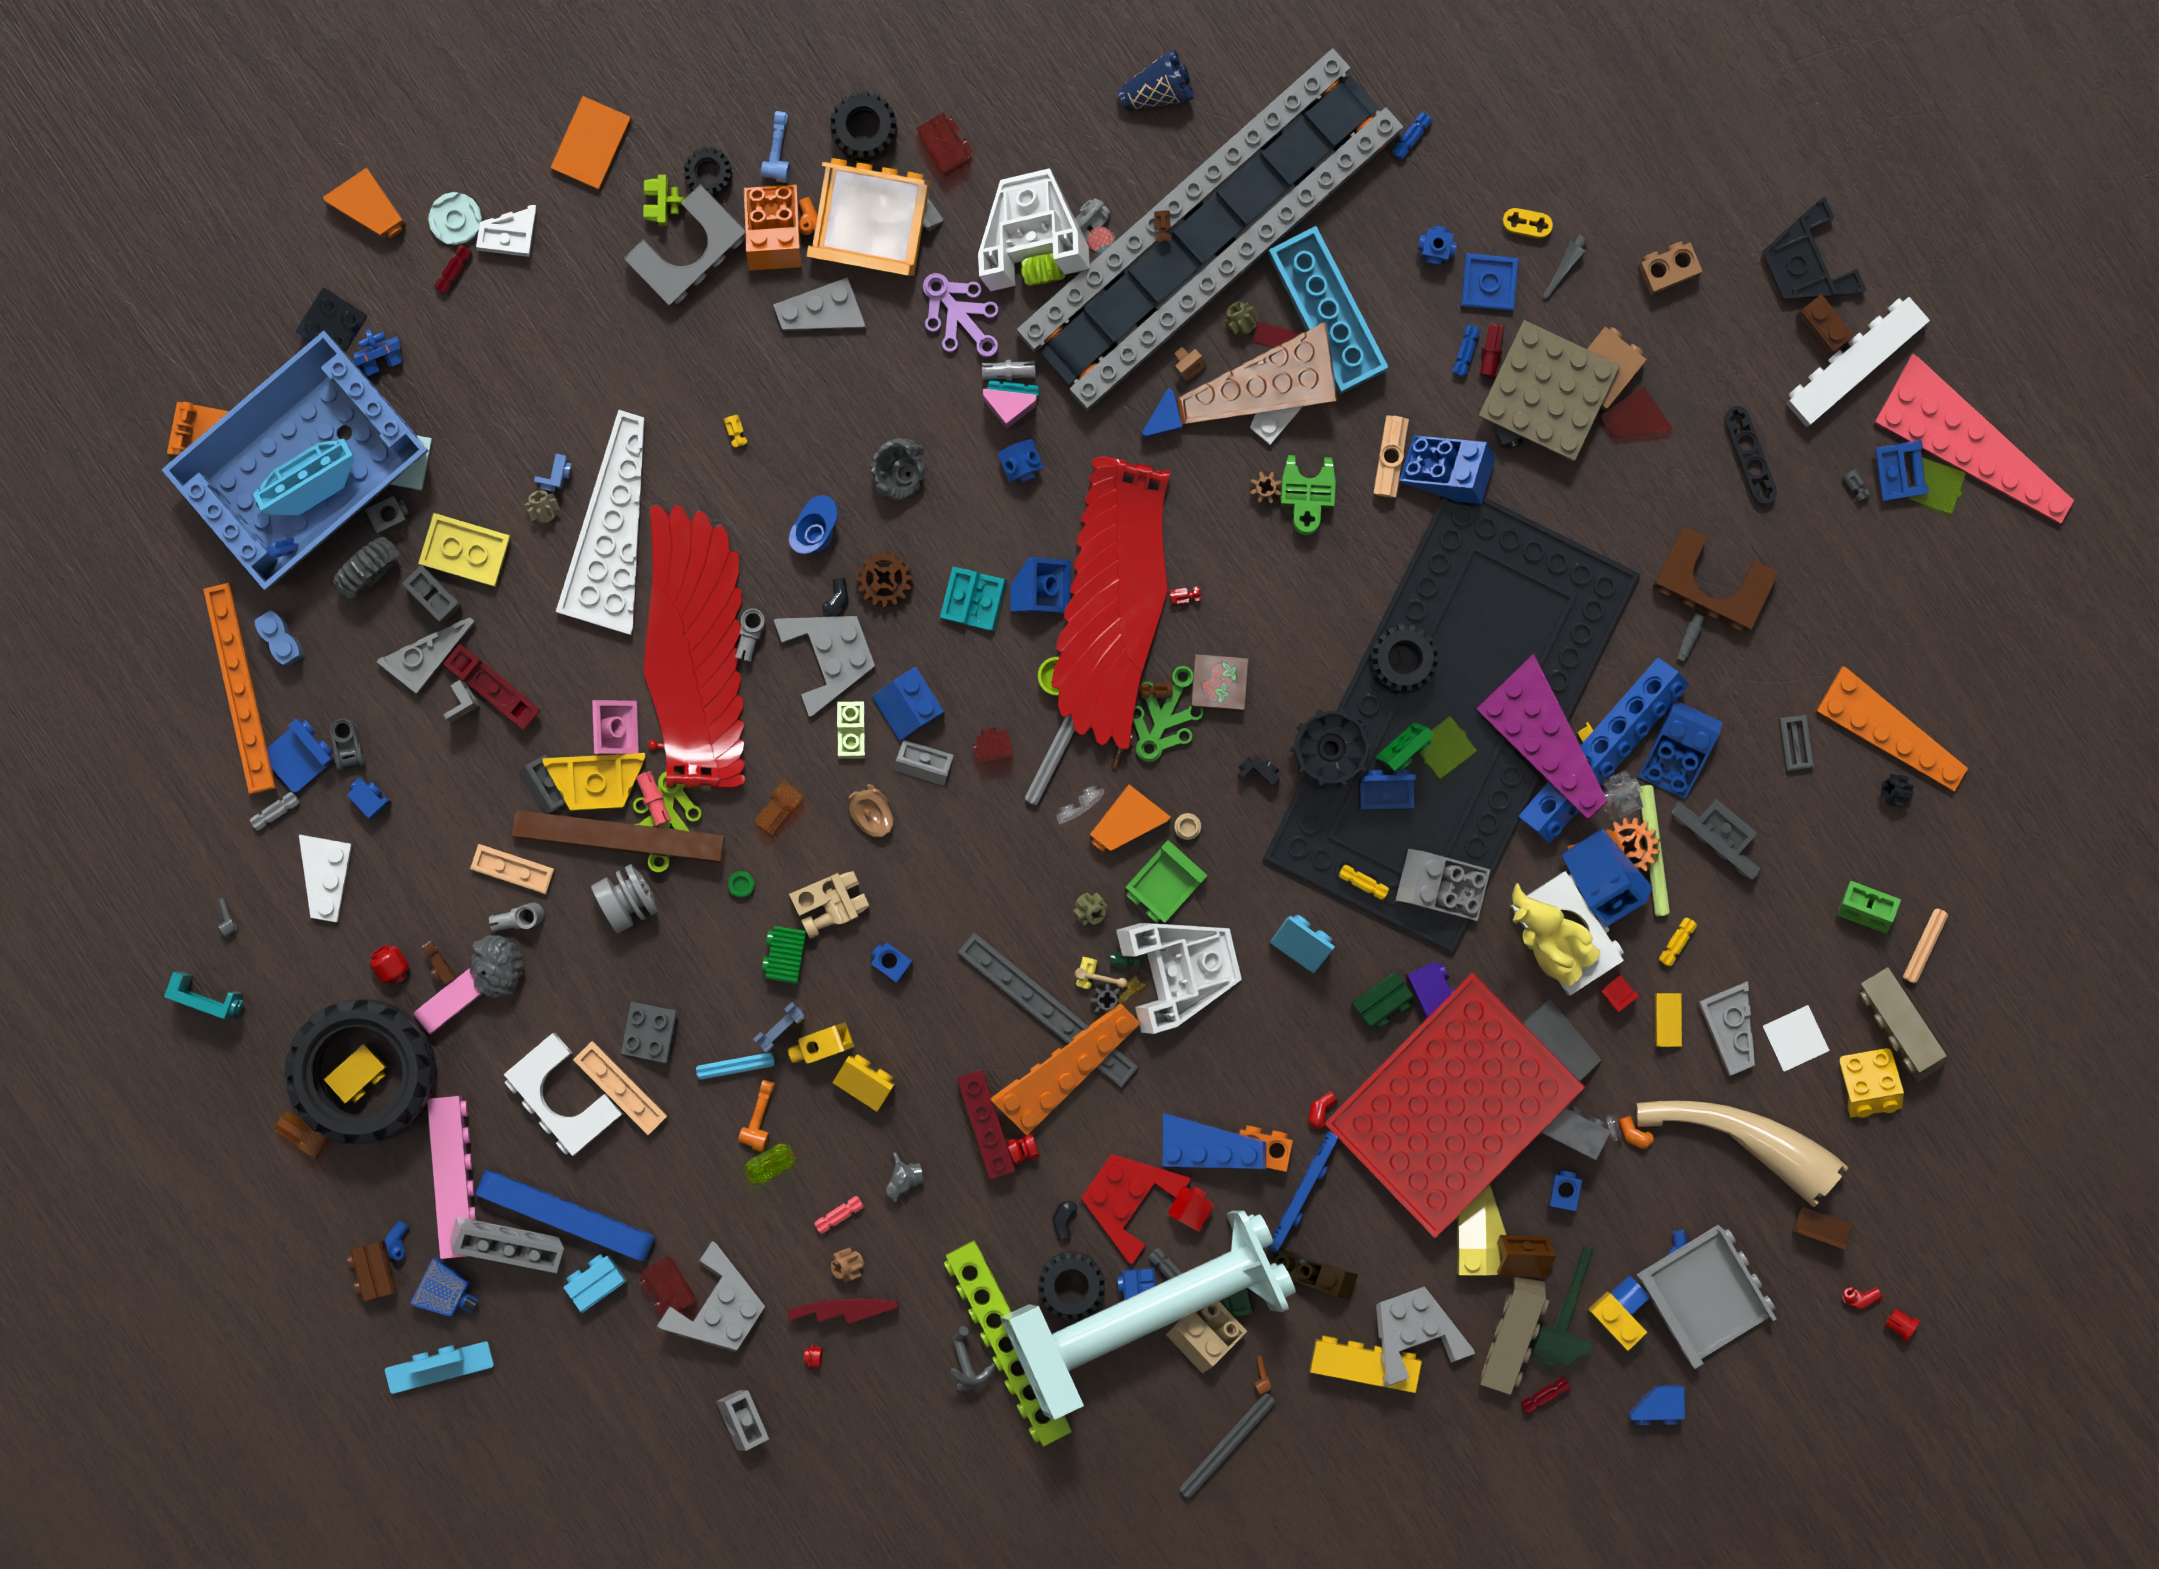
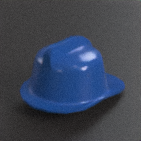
[789,495,838,554]

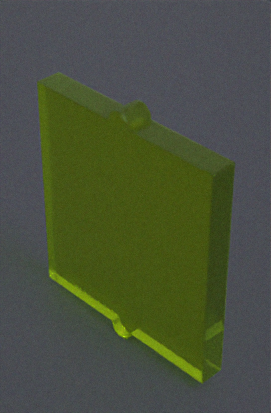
[1908,458,1966,514]
[1418,716,1477,779]

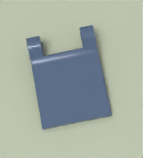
[753,1002,806,1053]

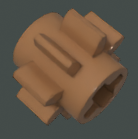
[1250,472,1282,504]
[831,1248,864,1283]

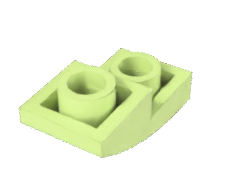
[837,702,865,759]

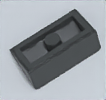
[519,755,566,814]

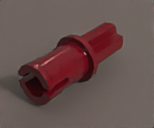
[1479,324,1504,377]

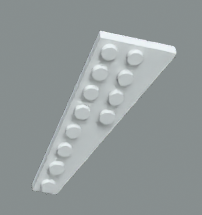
[556,410,645,635]

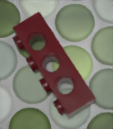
[957,1069,1016,1180]

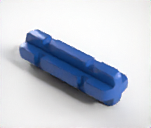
[1392,112,1432,160]
[1453,325,1480,377]
[266,537,298,558]

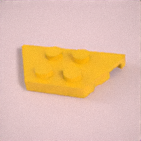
[543,753,646,811]

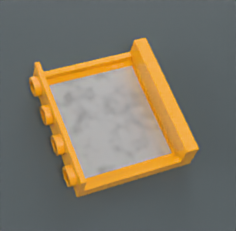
[807,158,930,275]

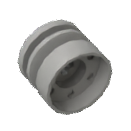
[591,864,658,934]

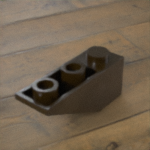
[1271,1248,1358,1300]

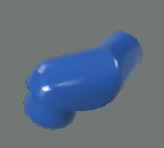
[385,1220,409,1261]

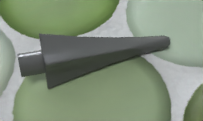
[1543,235,1588,300]

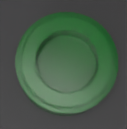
[728,871,755,898]

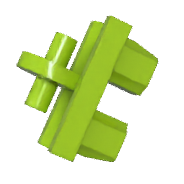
[643,175,685,226]

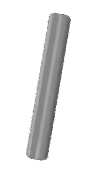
[1025,715,1075,805]

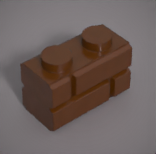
[1797,294,1855,355]
[347,1240,397,1301]

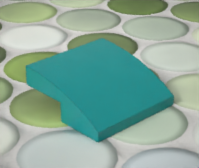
[940,566,1008,632]

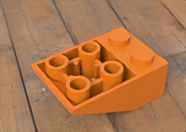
[744,184,802,271]

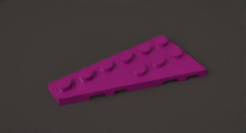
[1477,654,1608,821]

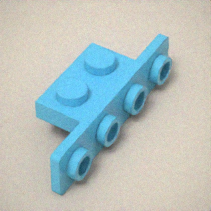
[385,1341,494,1394]

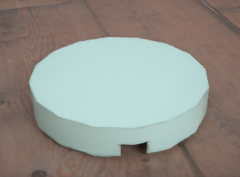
[428,192,482,246]

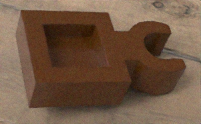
[422,941,457,985]

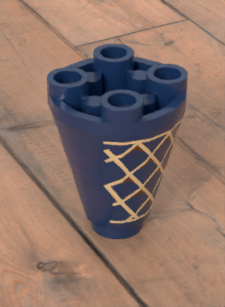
[1117,49,1195,110]

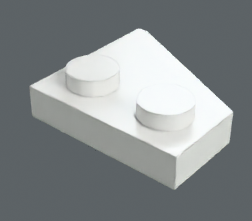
[476,205,537,257]

